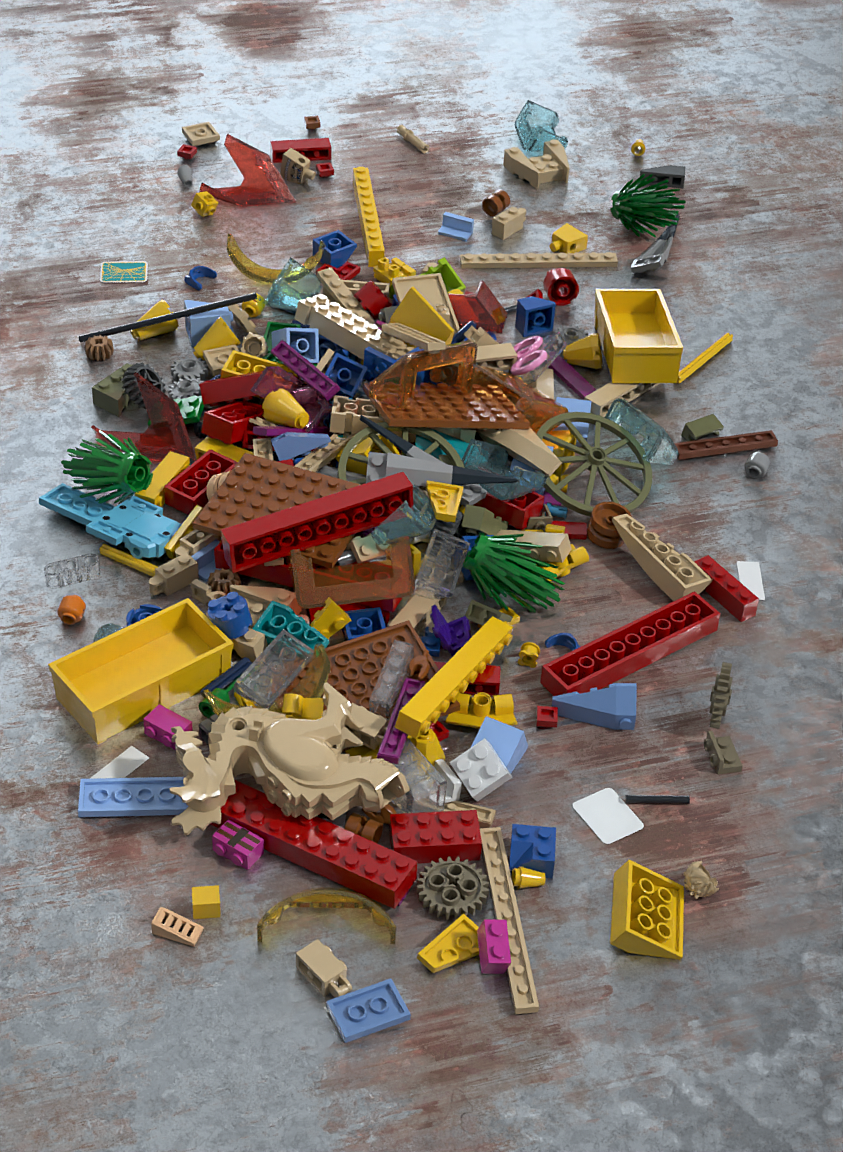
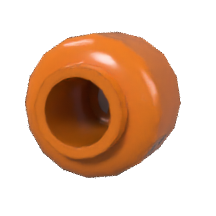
[57,595,86,625]

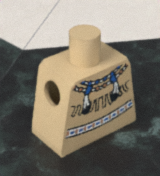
[279,148,316,184]

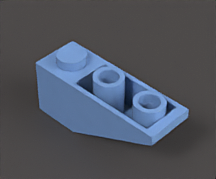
[270,432,331,461]

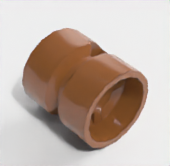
[482,190,510,216]
[344,812,383,844]

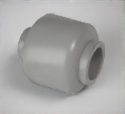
[744,452,770,478]

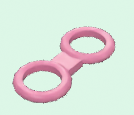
[510,336,548,376]

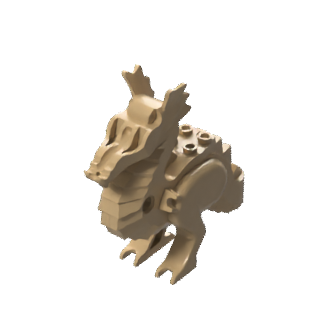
[169,682,410,836]

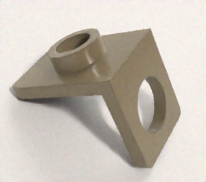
[525,504,553,532]

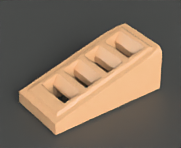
[151,907,204,947]

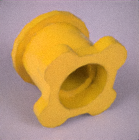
[517,642,540,668]

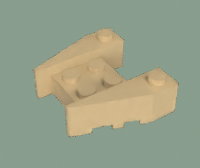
[503,139,569,189]
[205,585,302,664]

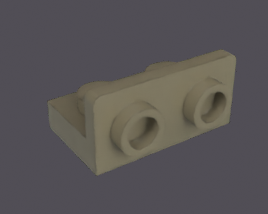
[704,731,743,775]

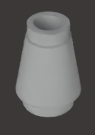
[177,165,193,187]

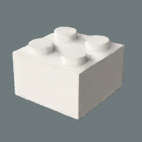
[450,738,513,801]

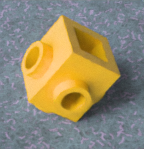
[191,191,218,217]

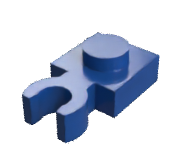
[421,627,441,657]

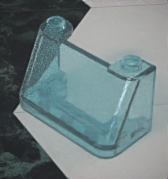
[515,100,568,152]
[263,257,322,312]
[604,398,678,465]
[462,439,548,501]
[371,484,437,545]

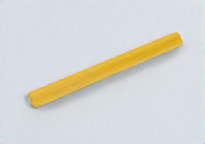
[677,333,733,384]

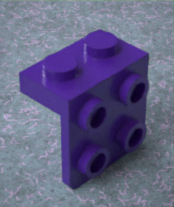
[430,605,472,657]

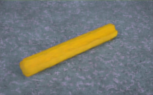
[99,544,158,577]

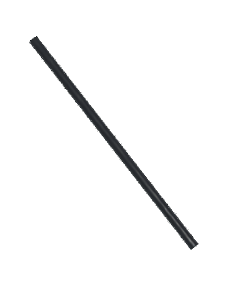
[78,292,257,343]

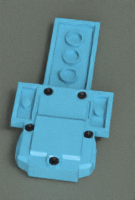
[39,483,182,559]

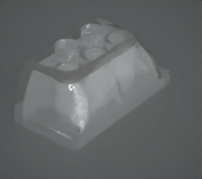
[409,529,470,600]
[234,629,317,709]
[391,738,447,813]

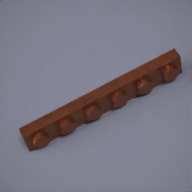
[673,430,778,460]

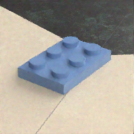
[326,978,411,1043]

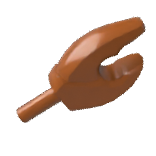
[408,649,430,681]
[362,804,397,825]

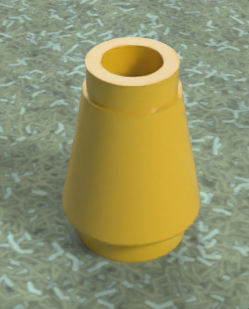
[631,139,646,156]
[511,866,545,889]

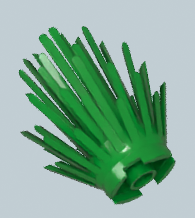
[610,174,686,237]
[61,430,153,505]
[463,533,565,613]

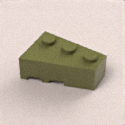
[92,363,132,417]
[461,504,509,536]

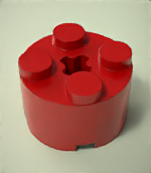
[543,268,579,306]
[354,280,392,320]

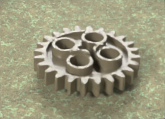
[709,662,733,729]
[416,856,489,920]

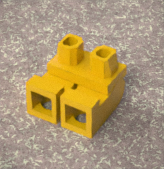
[373,257,416,287]

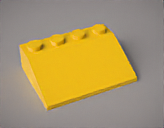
[390,287,455,356]
[610,860,684,960]

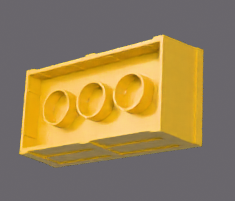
[594,289,683,383]
[48,598,234,745]

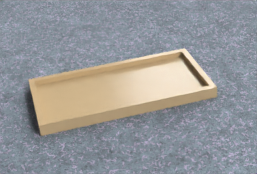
[392,273,466,349]

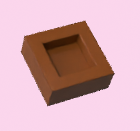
[304,116,321,130]

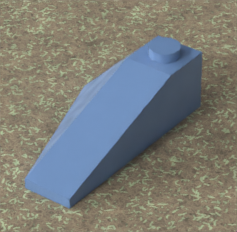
[551,683,637,730]

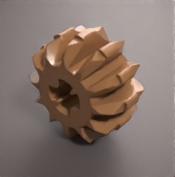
[85,335,114,362]
[208,568,241,595]

